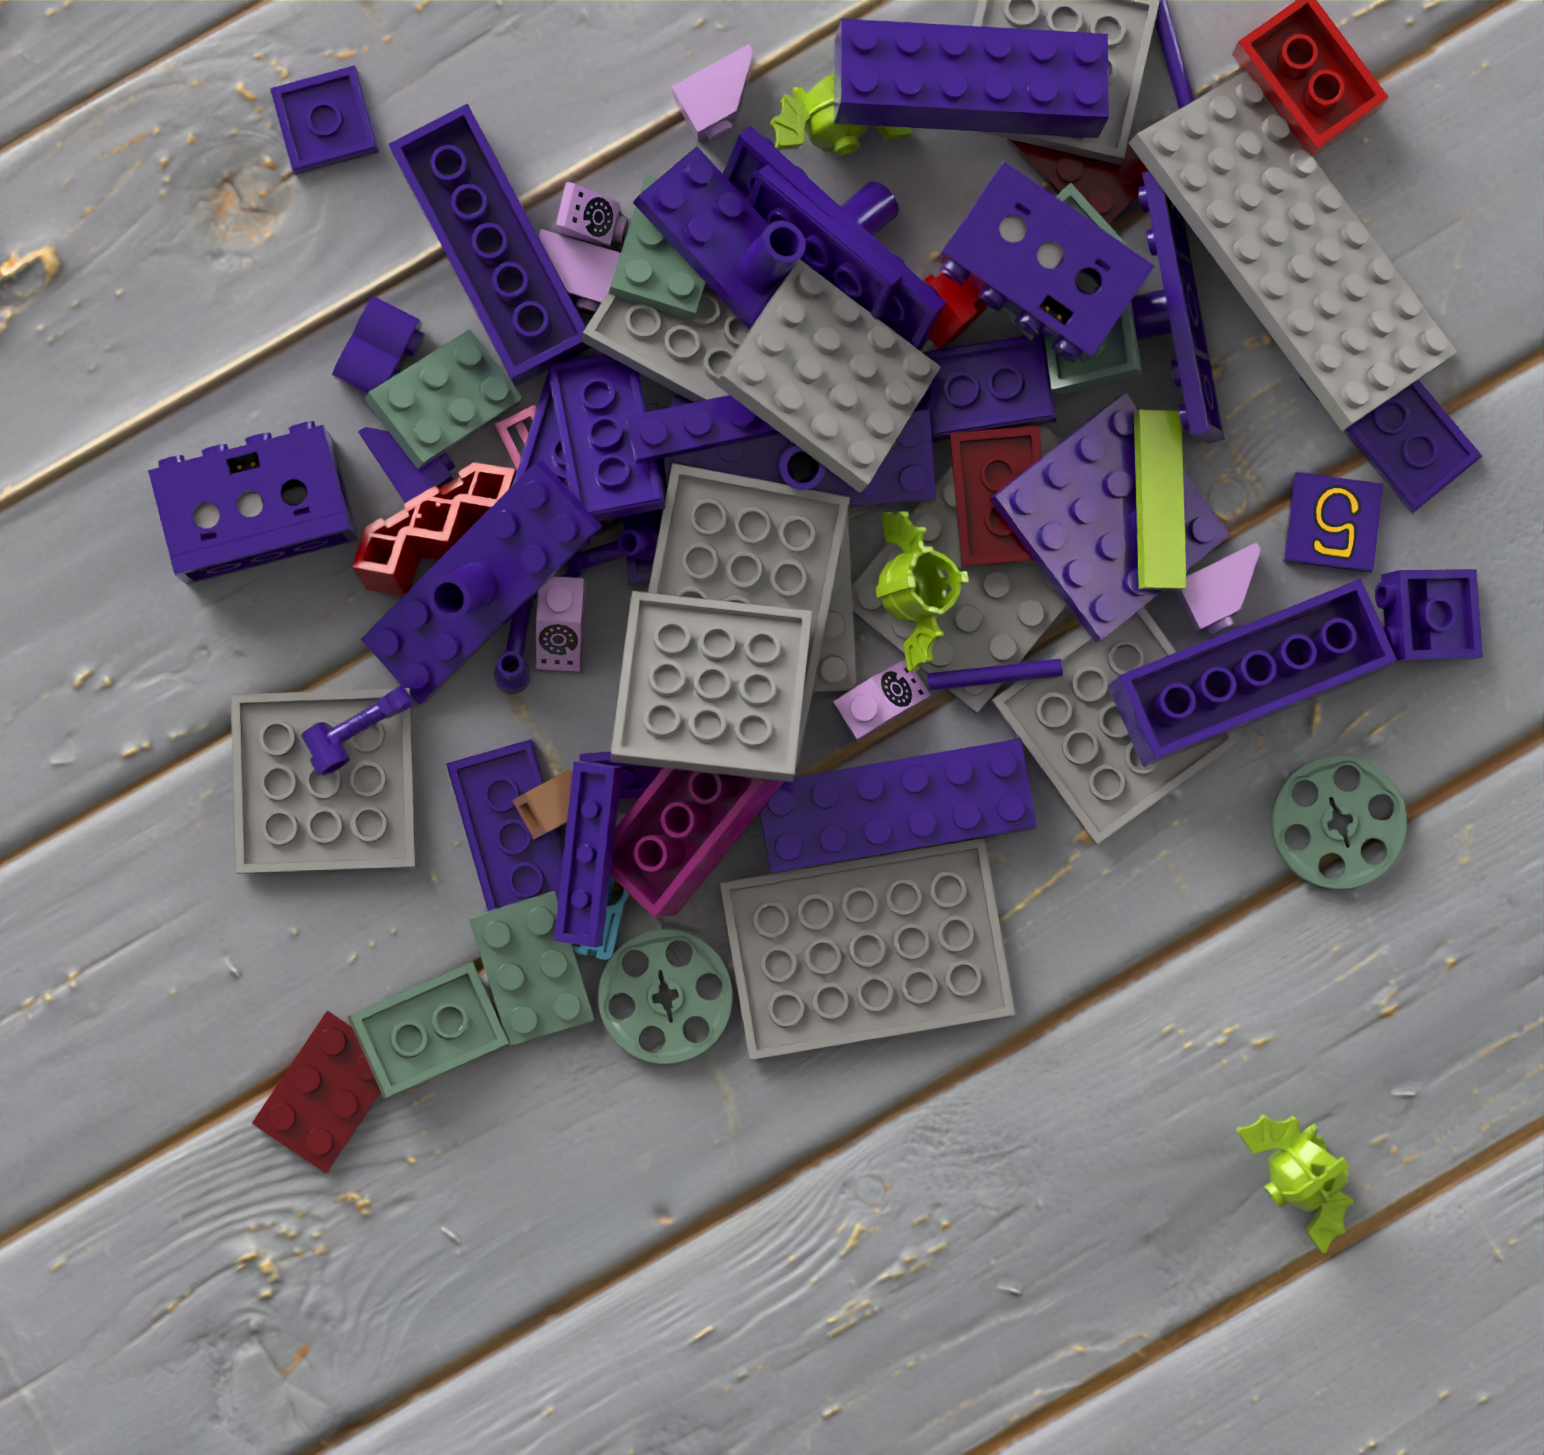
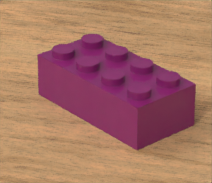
[610,768,784,918]

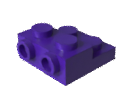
[1375,569,1483,663]

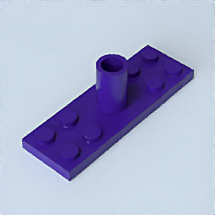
[723,126,947,351]
[633,146,806,330]
[1131,171,1225,444]
[664,410,936,506]
[361,460,602,705]

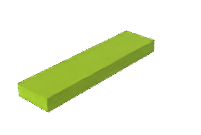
[1134,409,1187,590]

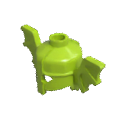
[770,67,913,156]
[875,511,969,672]
[1236,1114,1354,1253]

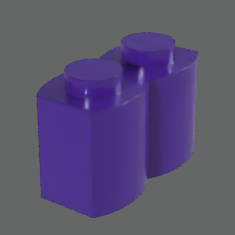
[332,295,425,394]

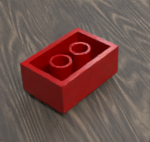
[1232,0,1389,158]

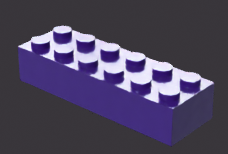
[834,18,1109,138]
[388,103,591,387]
[1108,579,1397,768]
[759,738,1037,874]

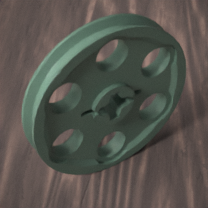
[1271,755,1407,890]
[598,929,733,1064]

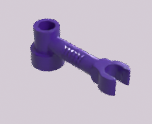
[558,524,660,578]
[494,591,538,694]
[301,686,414,777]

